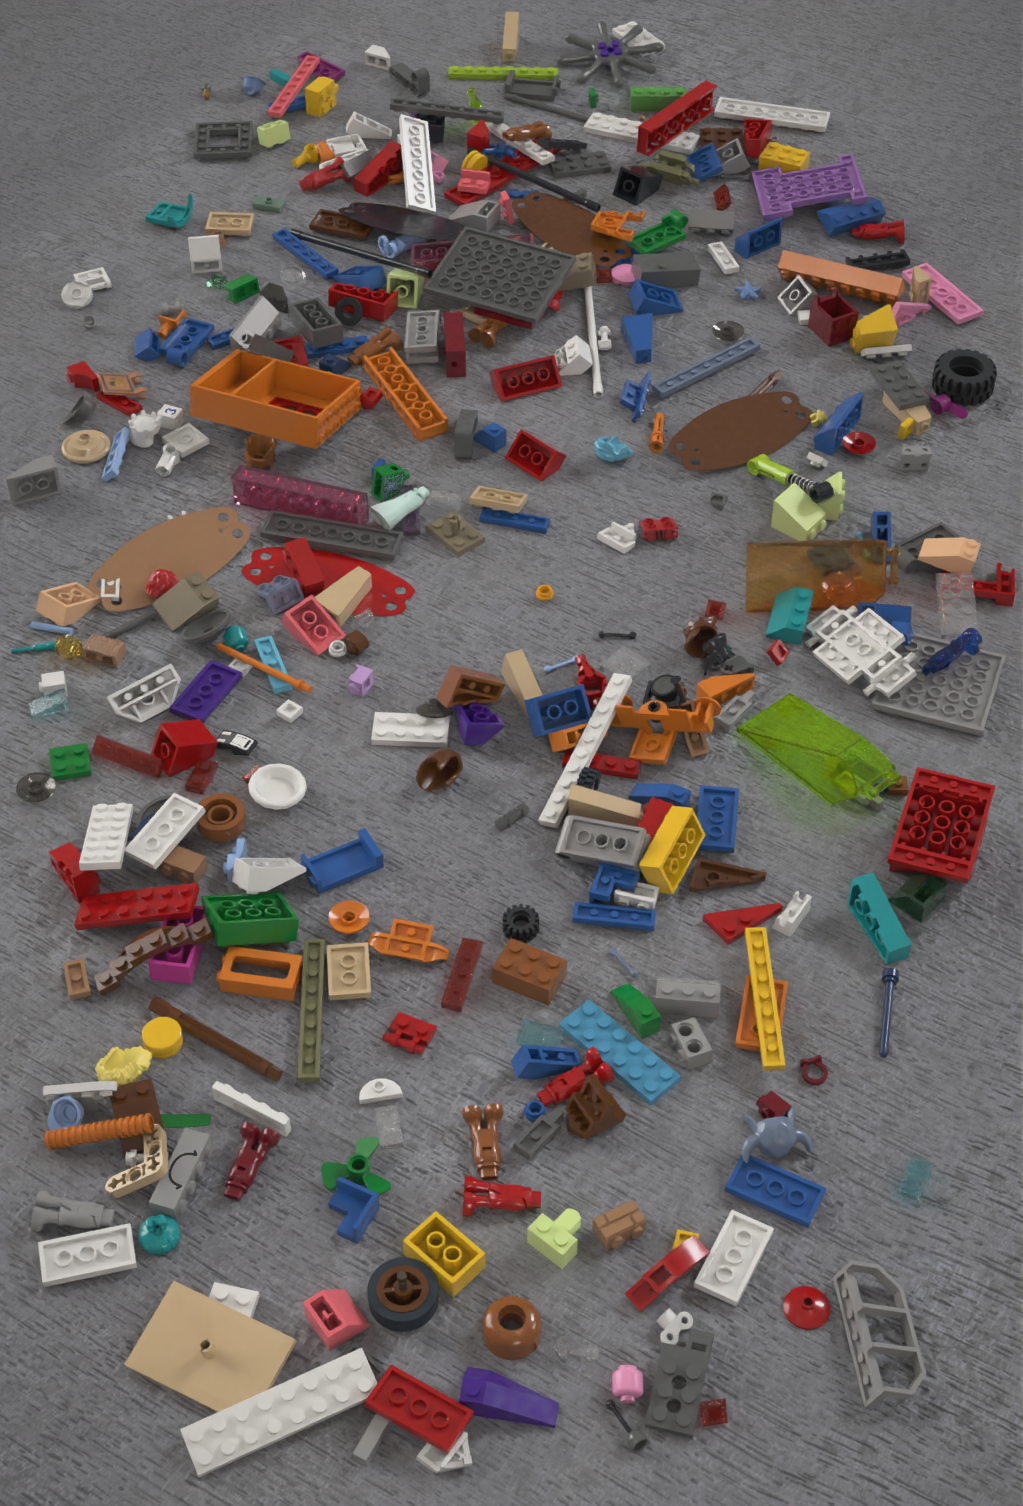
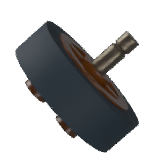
[367,1257,439,1332]

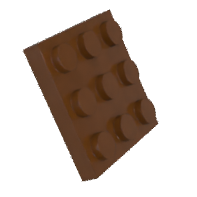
[700,127,746,153]

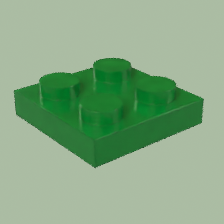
[49,743,92,782]

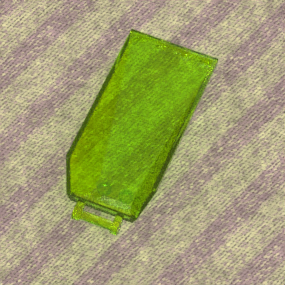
[736,693,901,807]

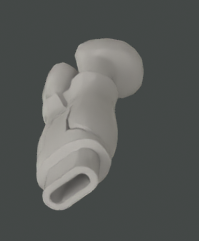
[31,1190,115,1232]

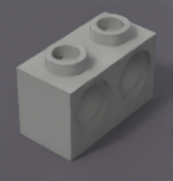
[669,1017,712,1070]

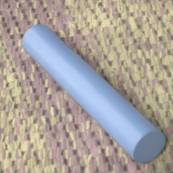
[31,621,73,635]

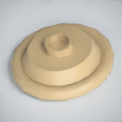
[61,430,111,464]

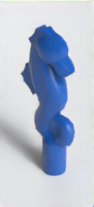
[506,189,540,198]

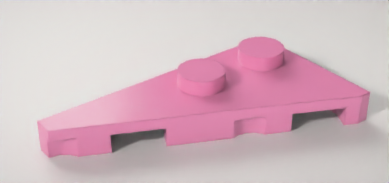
[892,302,932,327]

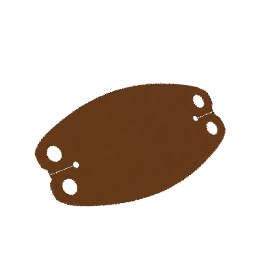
[512,192,631,266]
[668,391,813,471]

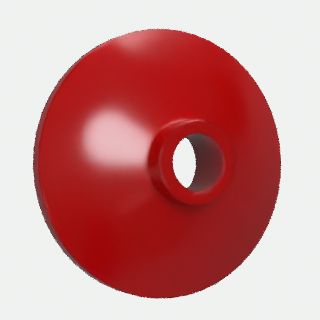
[842,432,876,454]
[783,1286,831,1330]

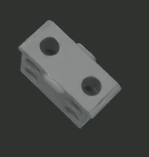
[900,446,932,470]

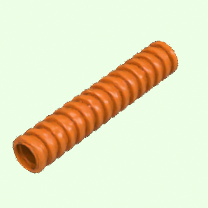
[44,1113,154,1150]

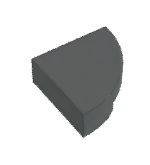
[711,492,728,511]

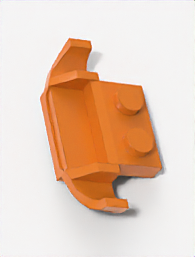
[368,918,449,964]

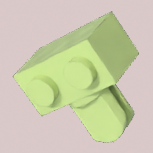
[257,120,291,148]
[527,1208,581,1269]

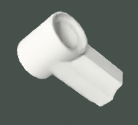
[155,443,180,477]

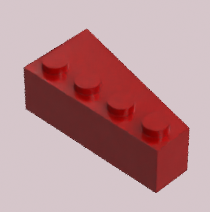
[744,119,772,158]
[354,140,403,197]
[328,283,398,322]

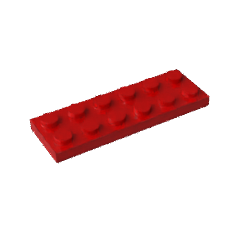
[74,883,200,930]

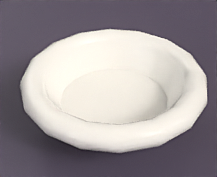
[248,763,307,810]

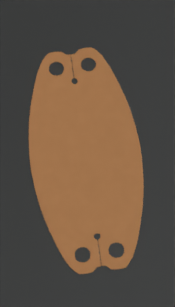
[88,507,251,612]

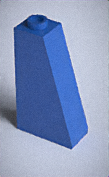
[621,313,653,364]

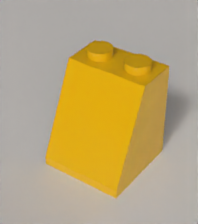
[850,304,898,354]

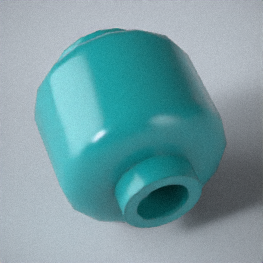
[223,625,249,653]

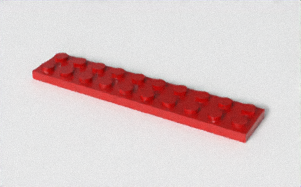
[444,137,563,206]

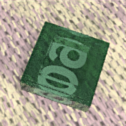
[207,274,228,290]

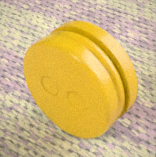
[461,150,488,171]
[142,1017,183,1059]

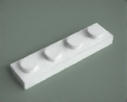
[212,1081,291,1137]

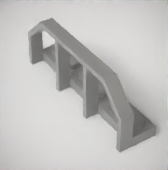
[833,1260,926,1409]

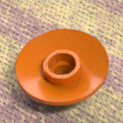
[329,900,370,934]

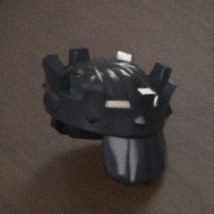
[700,633,735,676]

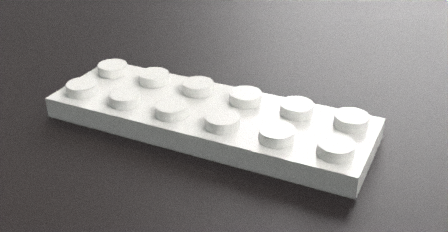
[79,803,133,871]

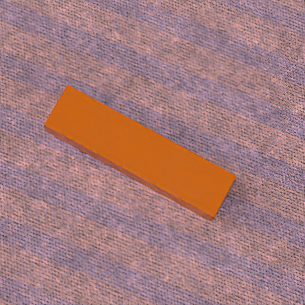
[363,347,448,441]

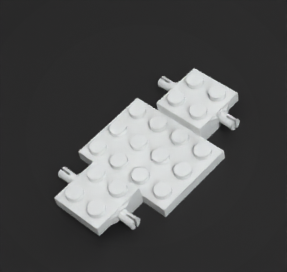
[805,605,917,698]

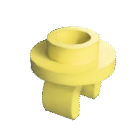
[810,409,827,427]

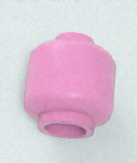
[612,1365,643,1404]

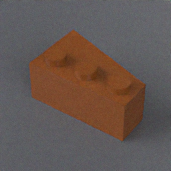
[436,665,505,708]

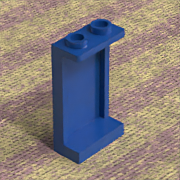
[299,828,384,894]

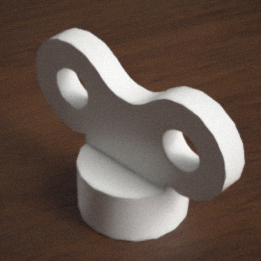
[656,1308,693,1345]

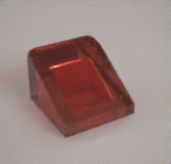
[705,600,727,620]

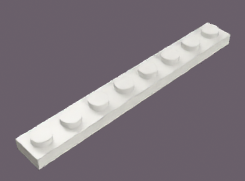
[485,122,555,165]

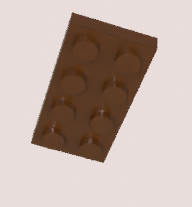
[309,209,374,241]

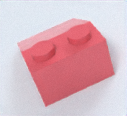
[280,594,346,656]

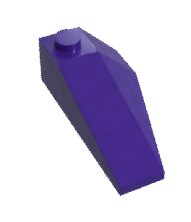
[453,702,504,746]
[459,1367,559,1428]

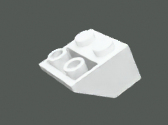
[188,235,222,274]
[553,335,593,376]

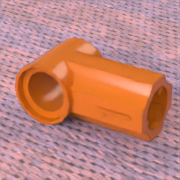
[316,141,335,164]

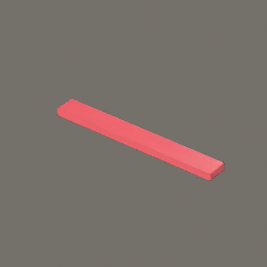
[267,55,320,118]

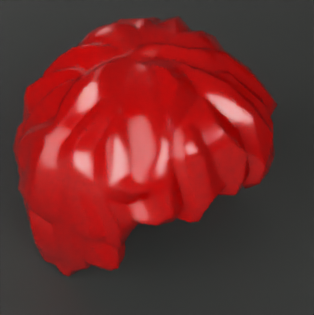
[146,569,179,599]

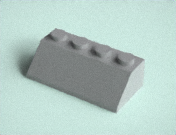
[229,296,282,354]

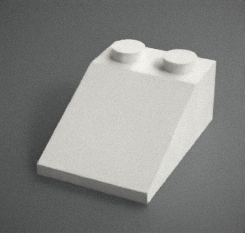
[232,858,306,894]

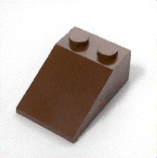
[110,1078,168,1158]

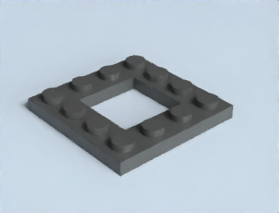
[194,121,253,160]

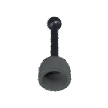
[606,1400,648,1453]

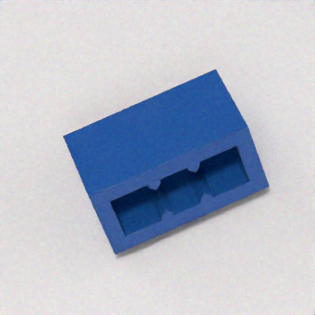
[134,328,161,361]

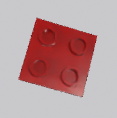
[639,517,679,541]

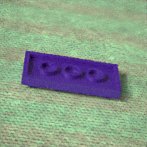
[169,660,242,723]

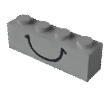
[149,1128,214,1221]

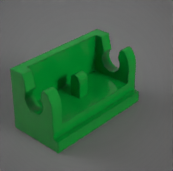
[223,274,260,304]

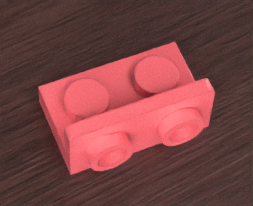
[457,169,490,194]

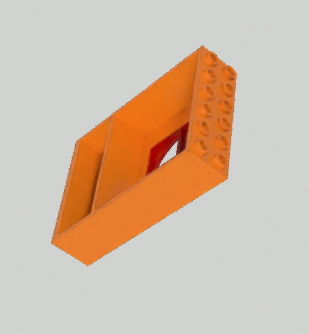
[190,349,362,449]

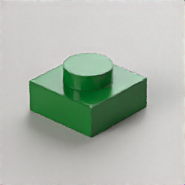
[589,88,599,108]

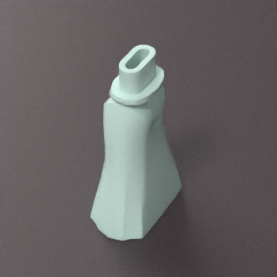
[370,486,430,530]

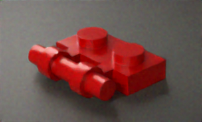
[382,1011,437,1055]

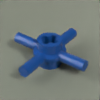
[483,142,517,159]

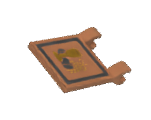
[97,372,148,399]

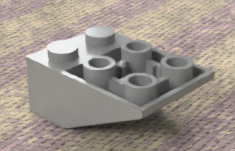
[449,199,500,232]

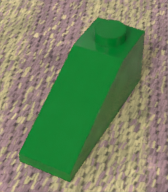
[610,983,661,1039]

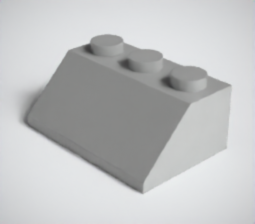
[688,208,735,235]
[655,977,721,1018]

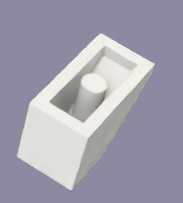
[365,45,390,71]

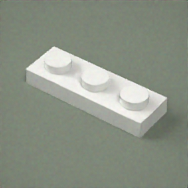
[708,241,739,274]
[861,344,912,359]

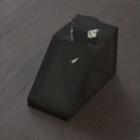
[259,283,288,314]

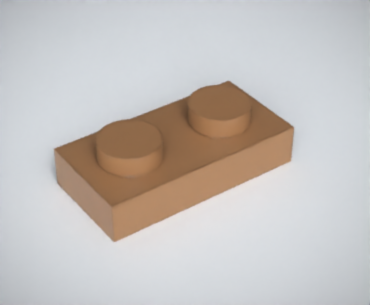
[63,958,91,1001]

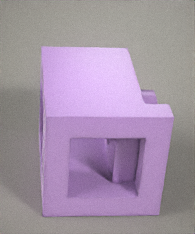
[348,664,374,697]

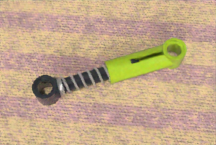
[747,454,834,504]

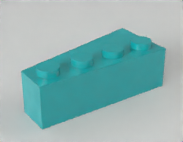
[847,872,912,965]

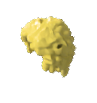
[95,1046,152,1087]

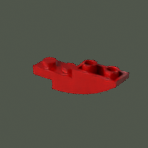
[625,1235,710,1313]

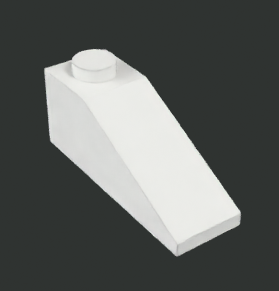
[346,112,392,139]

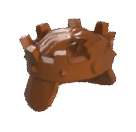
[243,434,277,472]

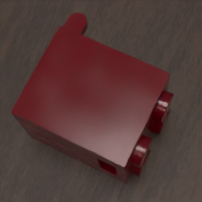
[808,288,859,347]

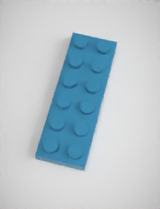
[559,1000,681,1106]

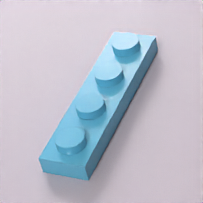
[254,635,292,694]

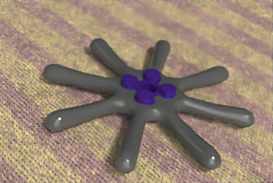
[557,21,664,87]

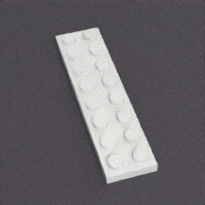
[714,97,830,132]
[583,112,700,154]
[399,114,436,214]
[180,1348,377,1477]

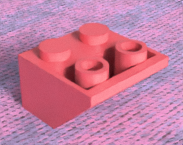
[303,1289,370,1351]

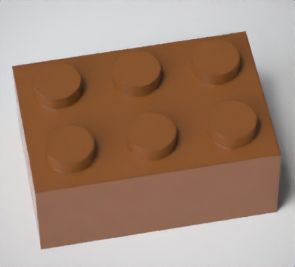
[492,938,567,1006]

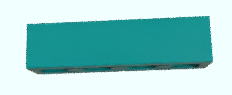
[269,68,291,87]

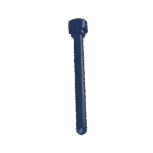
[879,968,899,1058]

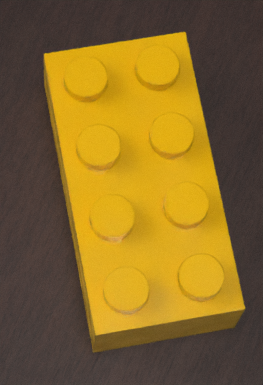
[638,806,706,895]

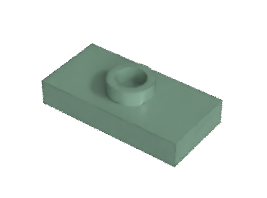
[253,195,286,213]

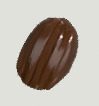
[416,748,463,792]

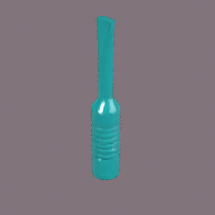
[11,641,56,653]

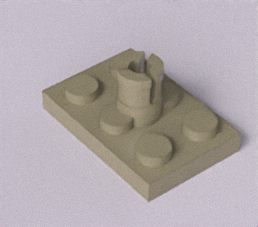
[426,511,485,557]

